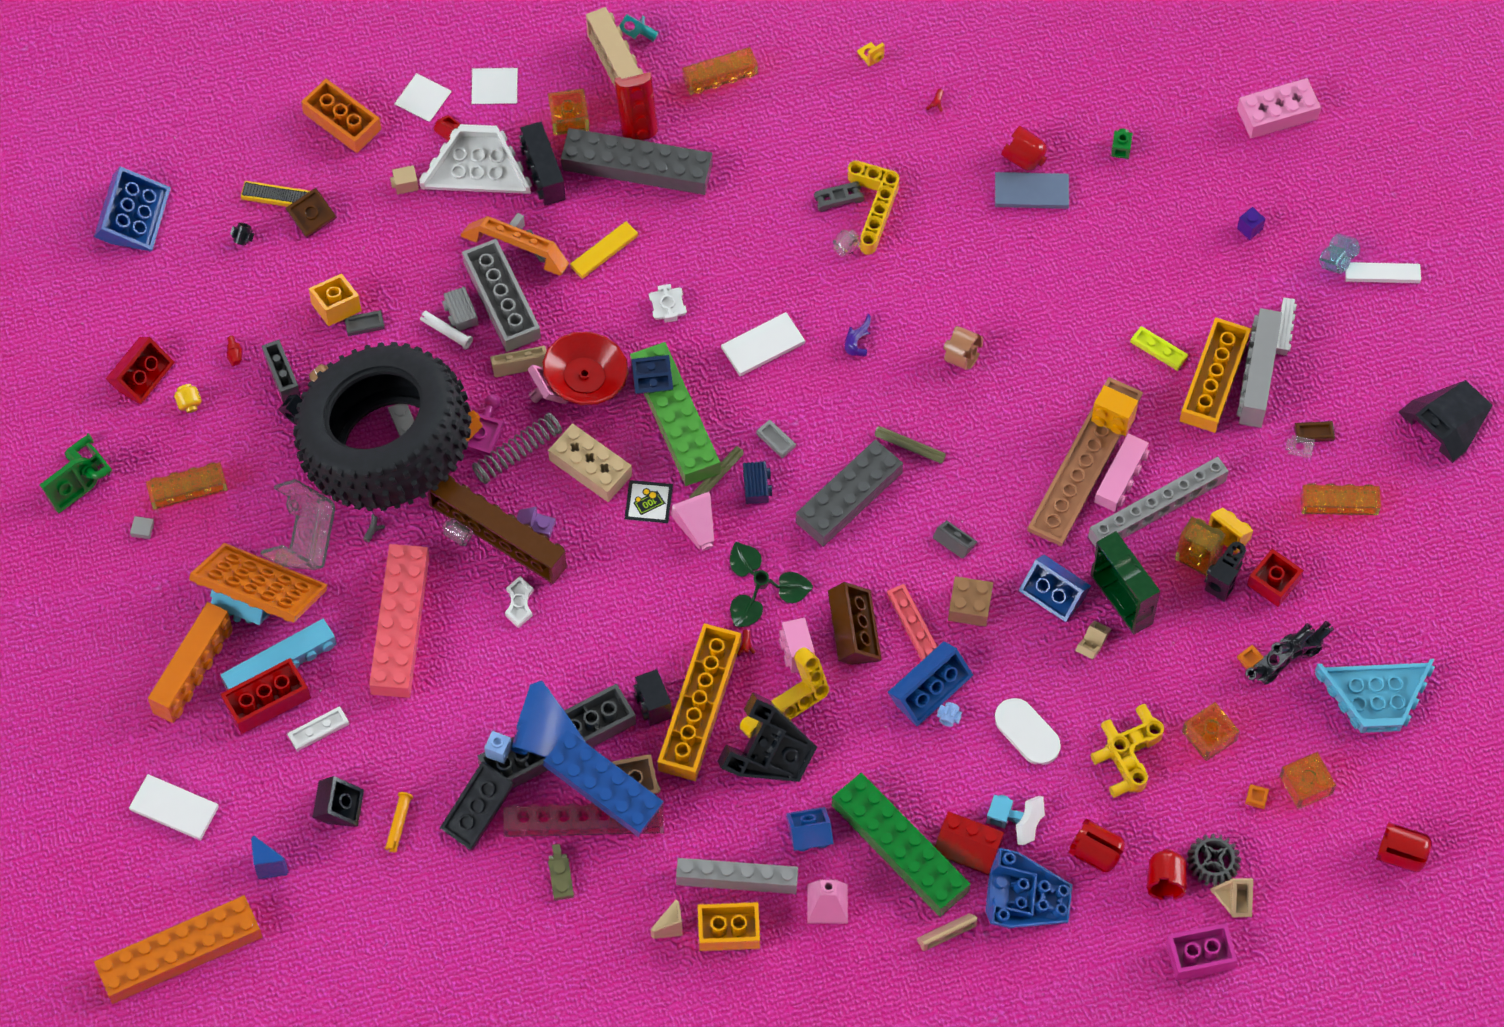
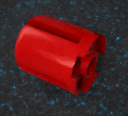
[1068,818,1125,872]
[1376,822,1432,872]

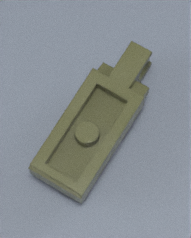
[548,844,574,901]

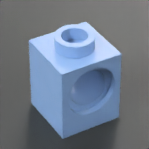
[484,731,512,764]

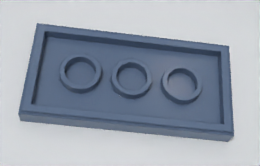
[995,172,1069,209]

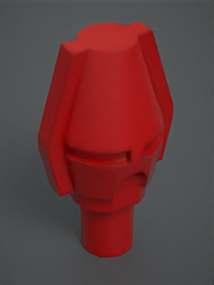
[227,336,242,366]

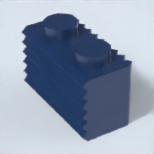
[743,461,772,504]

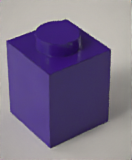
[1237,207,1266,240]

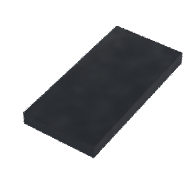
[440,761,515,850]

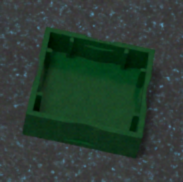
[1090,531,1160,635]

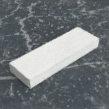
[287,706,349,752]

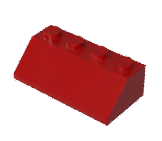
[220,658,311,735]

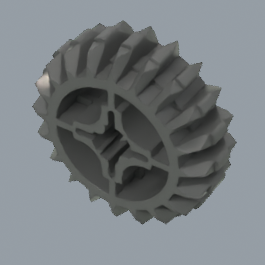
[1186,833,1241,887]

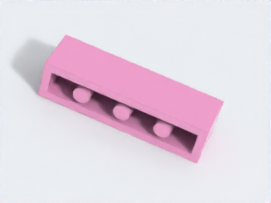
[1094,434,1150,512]

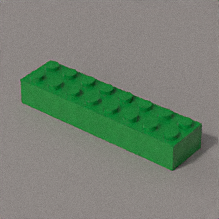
[831,772,970,917]

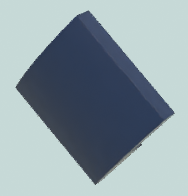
[632,355,673,394]

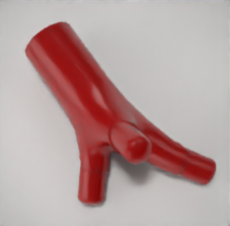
[926,89,944,112]
[737,629,756,656]

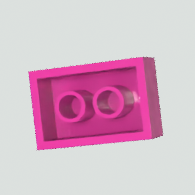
[1166,923,1238,981]

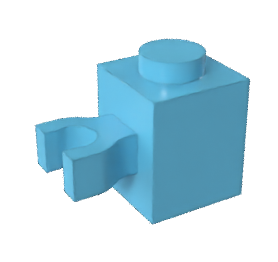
[986,795,1024,829]

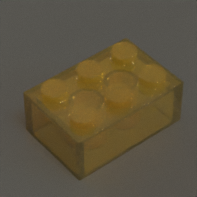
[1175,516,1226,576]

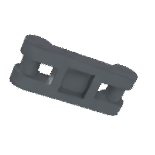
[814,182,864,212]

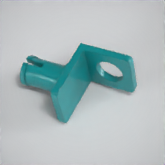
[619,14,658,42]

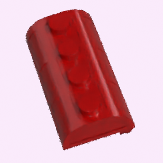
[614,72,658,140]

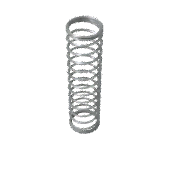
[472,412,562,484]

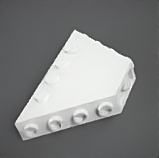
[419,124,532,194]

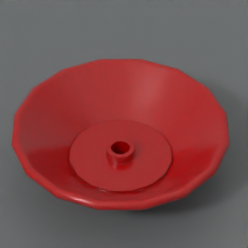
[542,331,628,405]

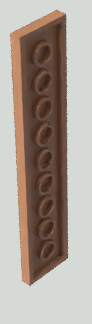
[1027,377,1143,547]

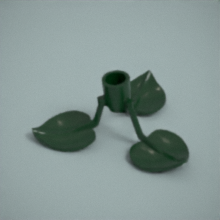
[730,542,813,627]

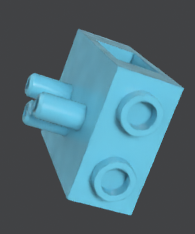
[210,590,270,625]

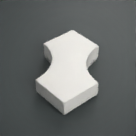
[505,576,534,628]
[1016,796,1045,845]

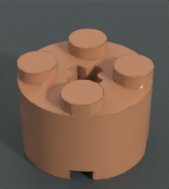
[943,326,983,370]

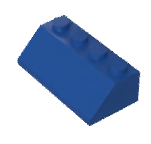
[888,641,973,727]

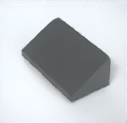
[933,520,977,559]

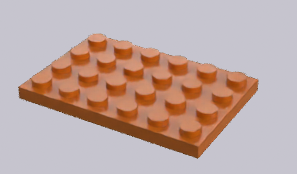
[189,543,328,623]

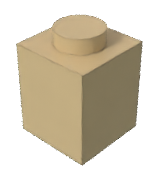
[390,165,419,195]

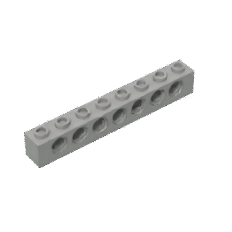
[1088,457,1229,548]

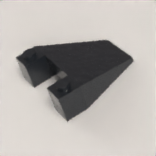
[717,692,817,782]

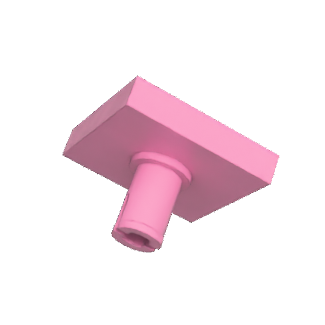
[527,365,568,404]

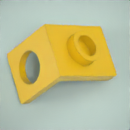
[857,42,885,67]

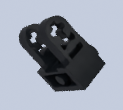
[1204,542,1246,602]

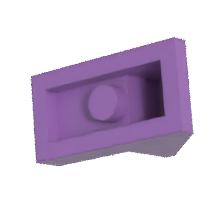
[517,507,556,538]

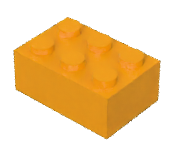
[698,902,760,951]

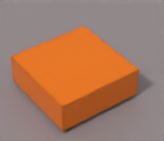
[1237,645,1264,669]
[1245,784,1269,809]

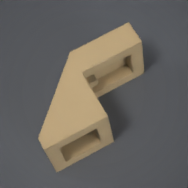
[1075,620,1112,660]

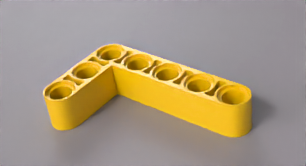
[847,161,899,255]
[740,647,829,738]

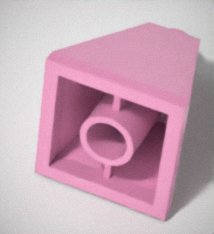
[671,492,714,551]
[807,880,848,924]

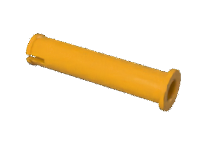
[385,792,413,853]

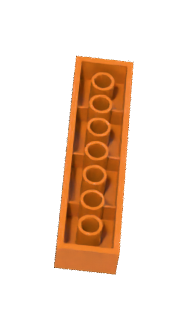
[94,895,263,1004]

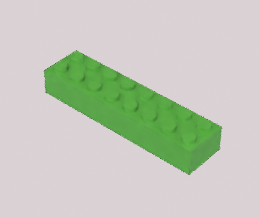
[630,342,721,486]

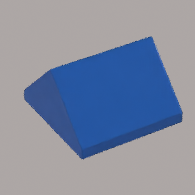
[251,836,289,879]

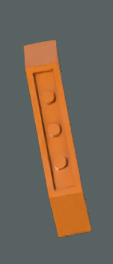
[461,216,569,276]

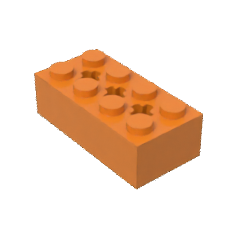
[301,78,381,153]

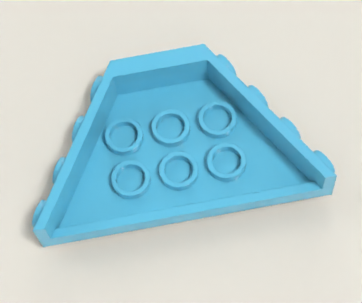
[1315,659,1435,733]

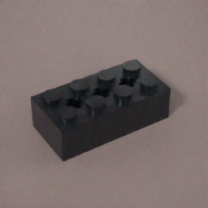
[519,121,566,206]

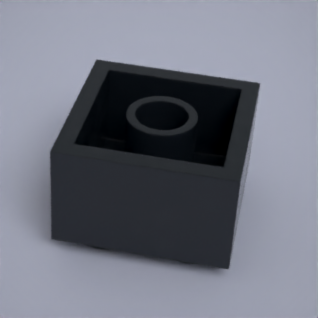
[633,669,672,726]

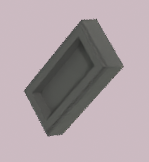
[345,310,385,336]

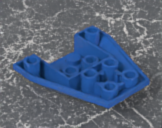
[985,848,1072,929]

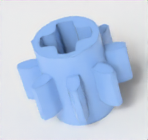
[937,702,962,727]

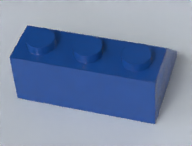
[1018,555,1091,622]

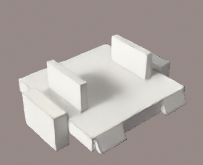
[649,284,687,323]

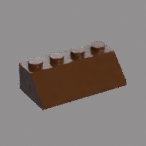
[828,582,882,665]

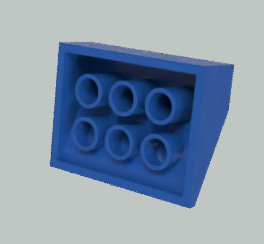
[94,166,171,251]

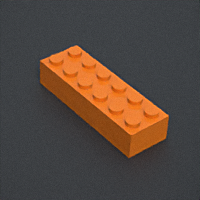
[148,602,233,723]

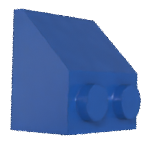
[786,807,833,851]

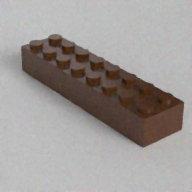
[427,475,567,584]

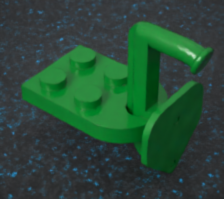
[40,433,112,513]

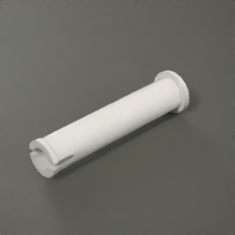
[420,310,473,350]

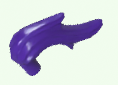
[844,314,871,356]

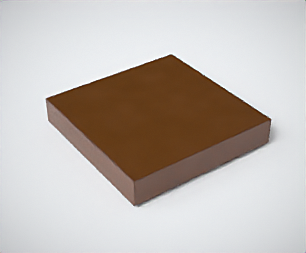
[286,188,337,238]

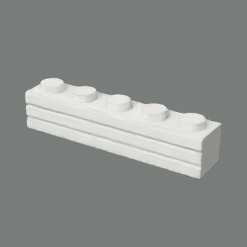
[1275,297,1297,355]

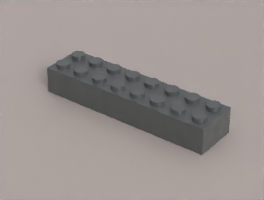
[561,128,713,195]
[477,684,636,789]

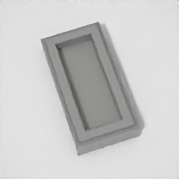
[756,420,796,458]

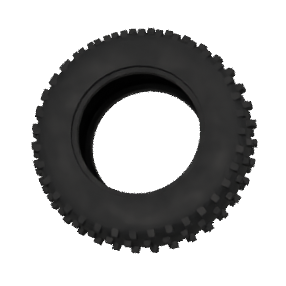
[293,342,472,511]

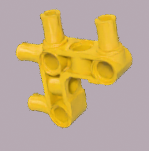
[1091,704,1164,798]

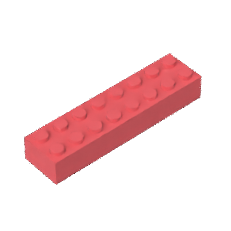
[369,544,429,698]

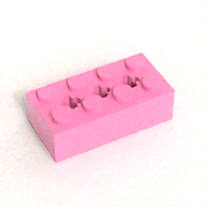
[1237,78,1321,138]

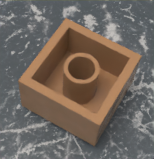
[948,576,993,627]

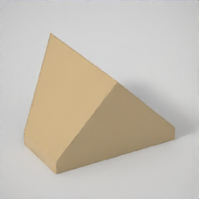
[1210,878,1253,917]
[651,900,682,939]

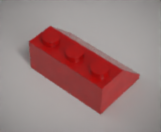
[106,337,175,404]
[935,811,1004,875]

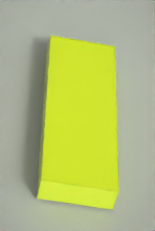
[1130,326,1188,371]

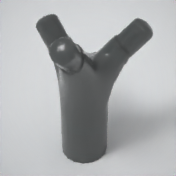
[363,514,385,543]

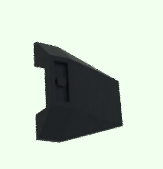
[1399,380,1493,463]

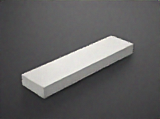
[1345,262,1421,283]

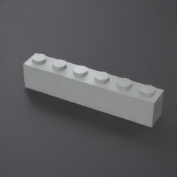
[676,858,798,894]

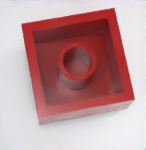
[1247,548,1304,607]

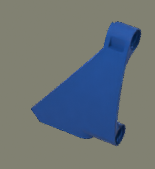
[511,680,586,758]

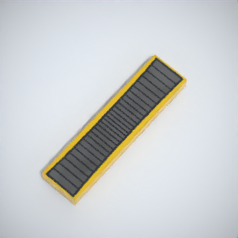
[241,181,310,207]

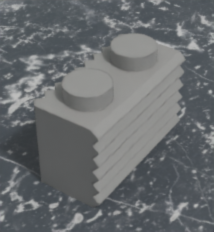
[442,287,478,331]

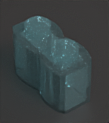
[1319,233,1360,274]

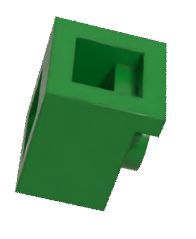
[1111,129,1133,159]

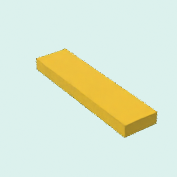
[570,221,638,279]

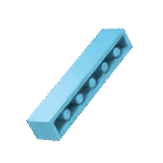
[220,618,337,690]

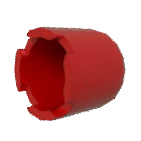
[1001,126,1047,171]
[1146,849,1186,900]

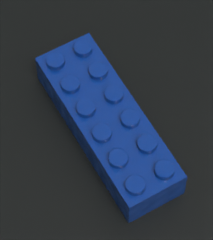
[543,730,664,837]

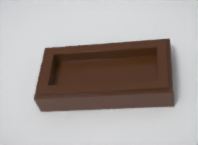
[1294,421,1335,443]

